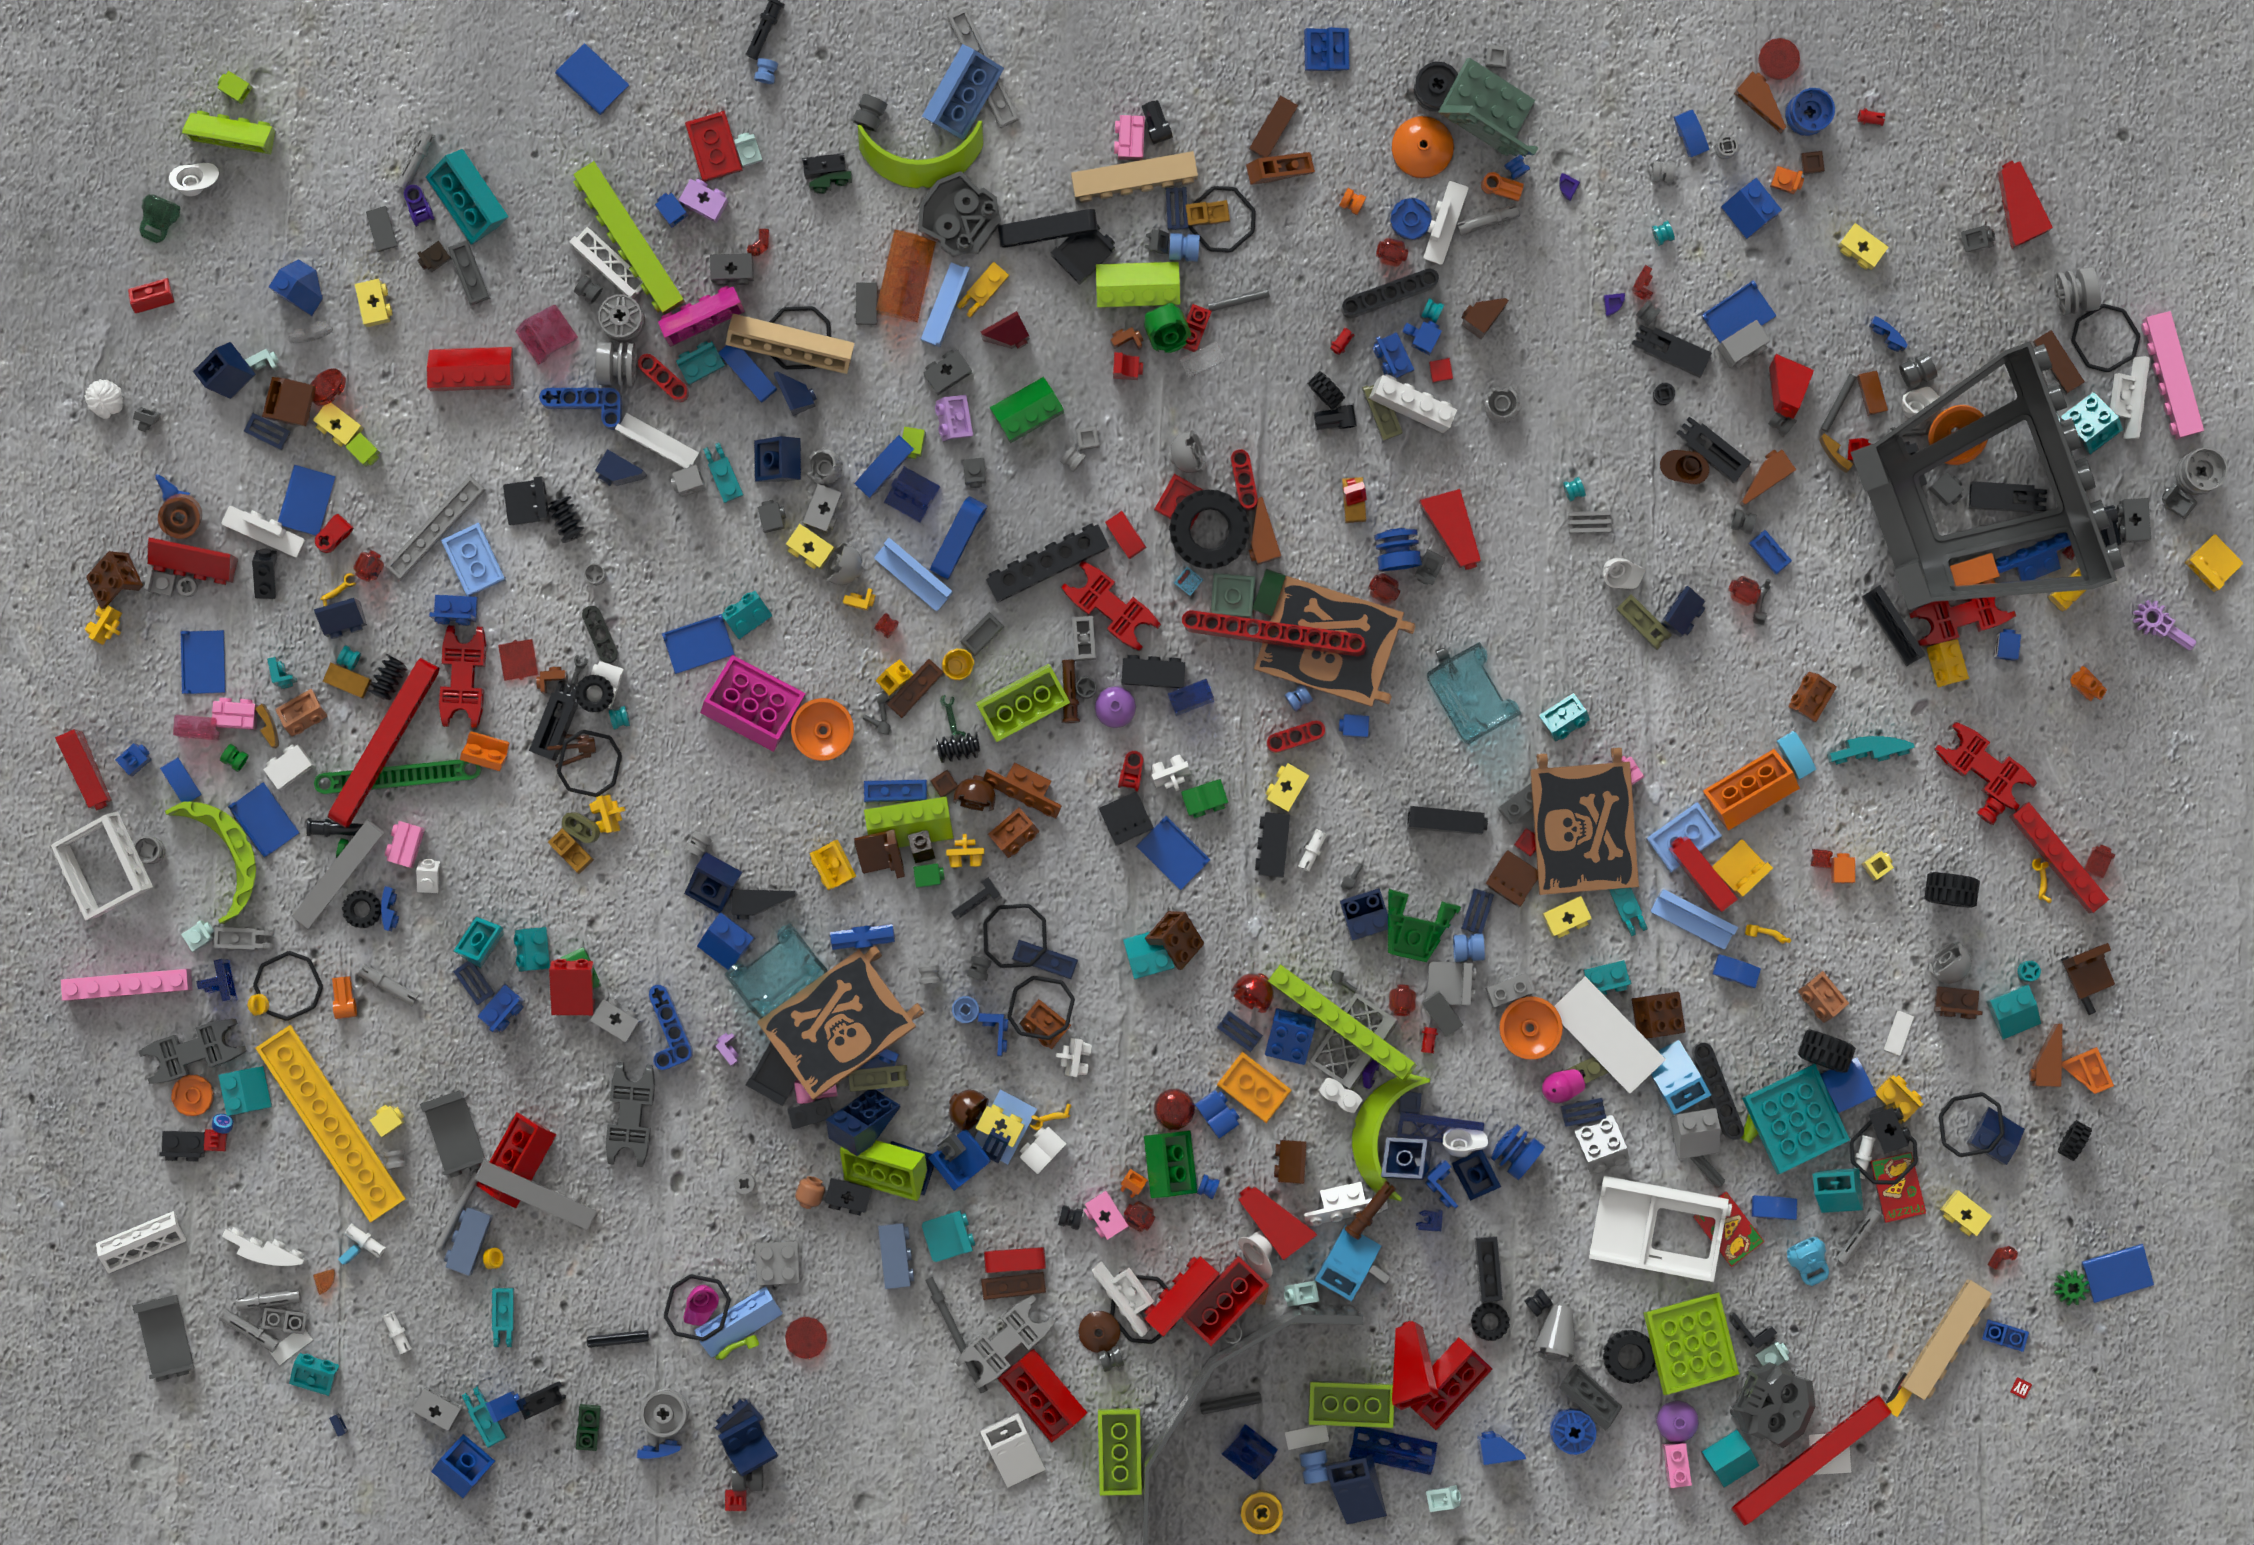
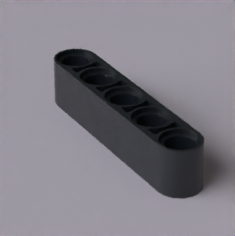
[998,209,1098,248]
[1341,268,1439,318]
[1692,1043,1744,1140]

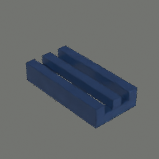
[1166,187,1188,230]
[244,413,291,450]
[1462,888,1494,934]
[453,961,495,1005]
[1217,1011,1263,1052]
[1560,1098,1606,1127]
[982,1128,1011,1163]

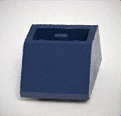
[193,342,256,399]
[1340,888,1388,941]

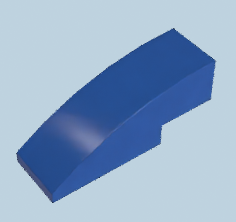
[718,345,777,403]
[854,435,914,498]

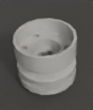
[2054,266,2101,316]
[598,294,645,342]
[596,341,638,386]
[2175,447,2228,495]

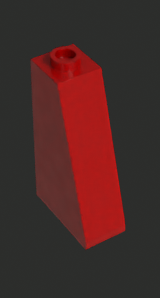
[1998,161,2053,249]
[1419,489,1481,570]
[55,729,112,811]
[1668,836,1738,912]
[1238,1186,1317,1260]
[1392,1321,1439,1410]

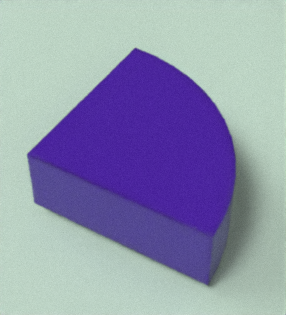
[1559,173,1580,201]
[1604,293,1625,317]
[1362,1059,1379,1089]

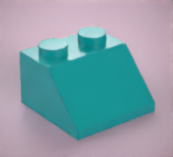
[1123,932,1175,980]
[1986,985,2041,1040]
[218,1066,272,1116]

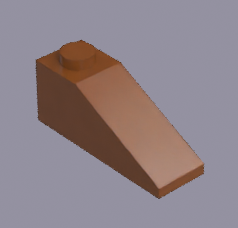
[1734,71,1786,134]
[1246,152,1315,185]
[1740,450,1796,507]
[1248,497,1281,565]
[2029,1024,2063,1087]

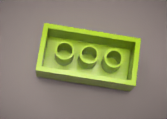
[1308,1381,1394,1428]
[1098,1408,1142,1496]

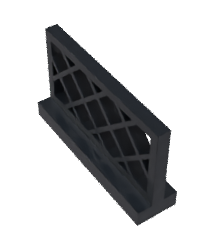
[1862,585,1925,667]
[951,877,1002,920]

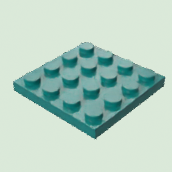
[1742,1064,1850,1175]

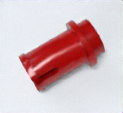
[1858,108,1885,126]
[1330,328,1355,355]
[1421,1027,1438,1054]

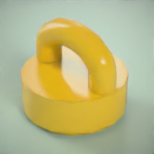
[247,994,269,1016]
[483,1248,504,1269]

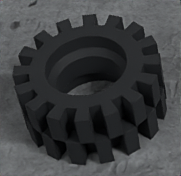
[1307,371,1345,409]
[575,675,614,712]
[342,890,381,928]
[2058,1120,2092,1161]
[1471,1302,1510,1341]

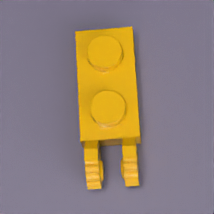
[957,262,1009,318]

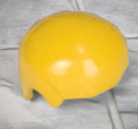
[942,648,975,680]

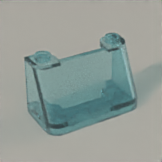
[1427,642,1521,744]
[724,923,828,1019]

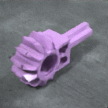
[2133,600,2196,651]

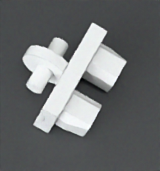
[1152,755,1191,792]
[1056,1038,1092,1077]

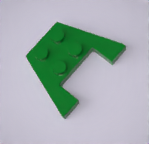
[1388,889,1461,963]

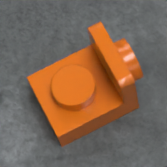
[1770,166,1804,194]

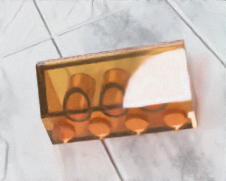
[876,229,936,323]

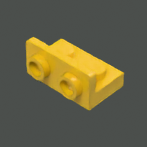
[1875,1075,1924,1122]

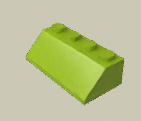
[182,111,276,155]
[1096,262,1180,307]
[976,664,1070,742]
[864,796,954,848]
[840,1140,927,1201]

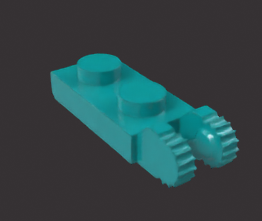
[703,442,743,503]
[1608,888,1648,937]
[492,1288,514,1347]
[462,1386,507,1448]

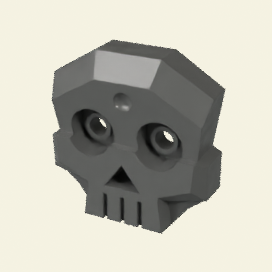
[918,171,1001,257]
[1730,1362,1816,1449]

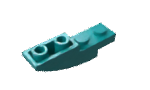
[1827,736,1915,765]

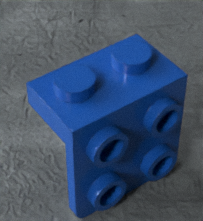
[928,1129,990,1191]

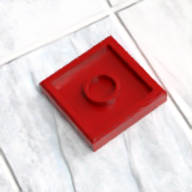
[1154,474,1203,530]

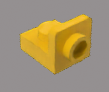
[843,588,876,611]

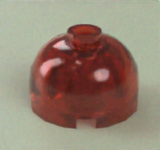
[1231,973,1274,1013]
[1154,1089,1195,1130]

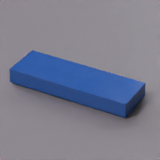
[864,780,927,802]

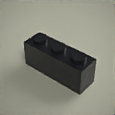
[1121,655,1185,689]
[1255,812,1290,878]
[1474,1236,1503,1302]

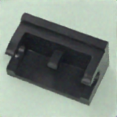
[802,153,846,179]
[517,1381,566,1420]

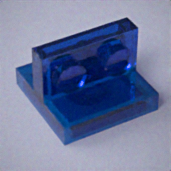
[884,466,941,523]
[196,958,238,1002]
[1222,1424,1278,1480]

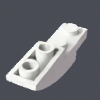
[222,1227,307,1266]

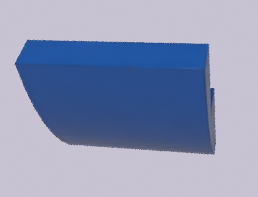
[1304,27,1349,71]
[1820,1057,1877,1113]

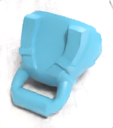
[1787,1237,1829,1286]

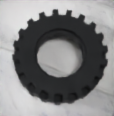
[1169,490,1250,569]

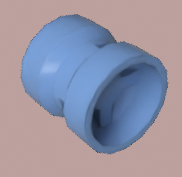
[754,58,778,84]
[1285,684,1313,712]

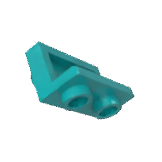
[722,591,773,639]
[514,927,550,972]

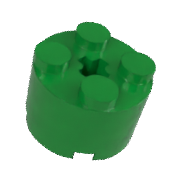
[1144,303,1191,353]

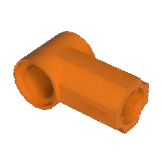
[1481,172,1524,202]
[332,976,357,1019]

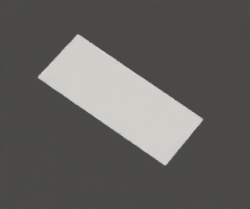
[1554,976,1666,1093]

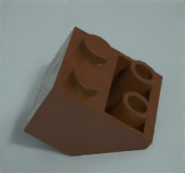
[262,377,316,426]

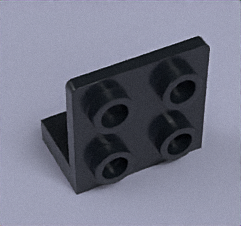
[503,476,550,526]
[1099,792,1154,846]

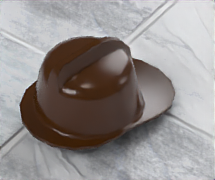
[1660,450,1709,484]

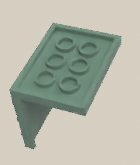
[1438,58,1538,157]

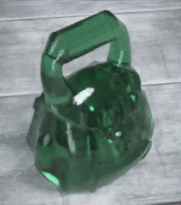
[139,194,181,243]

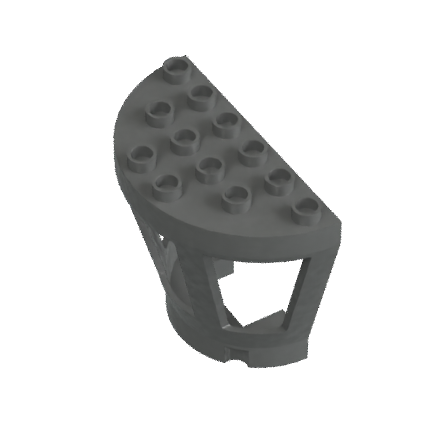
[1850,341,2125,610]

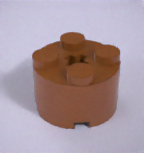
[158,494,202,539]

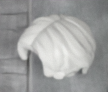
[84,379,123,419]

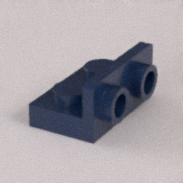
[714,1399,764,1433]

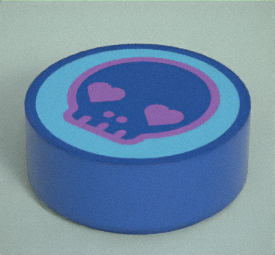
[212,1114,234,1134]

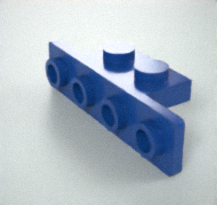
[1995,532,2071,581]

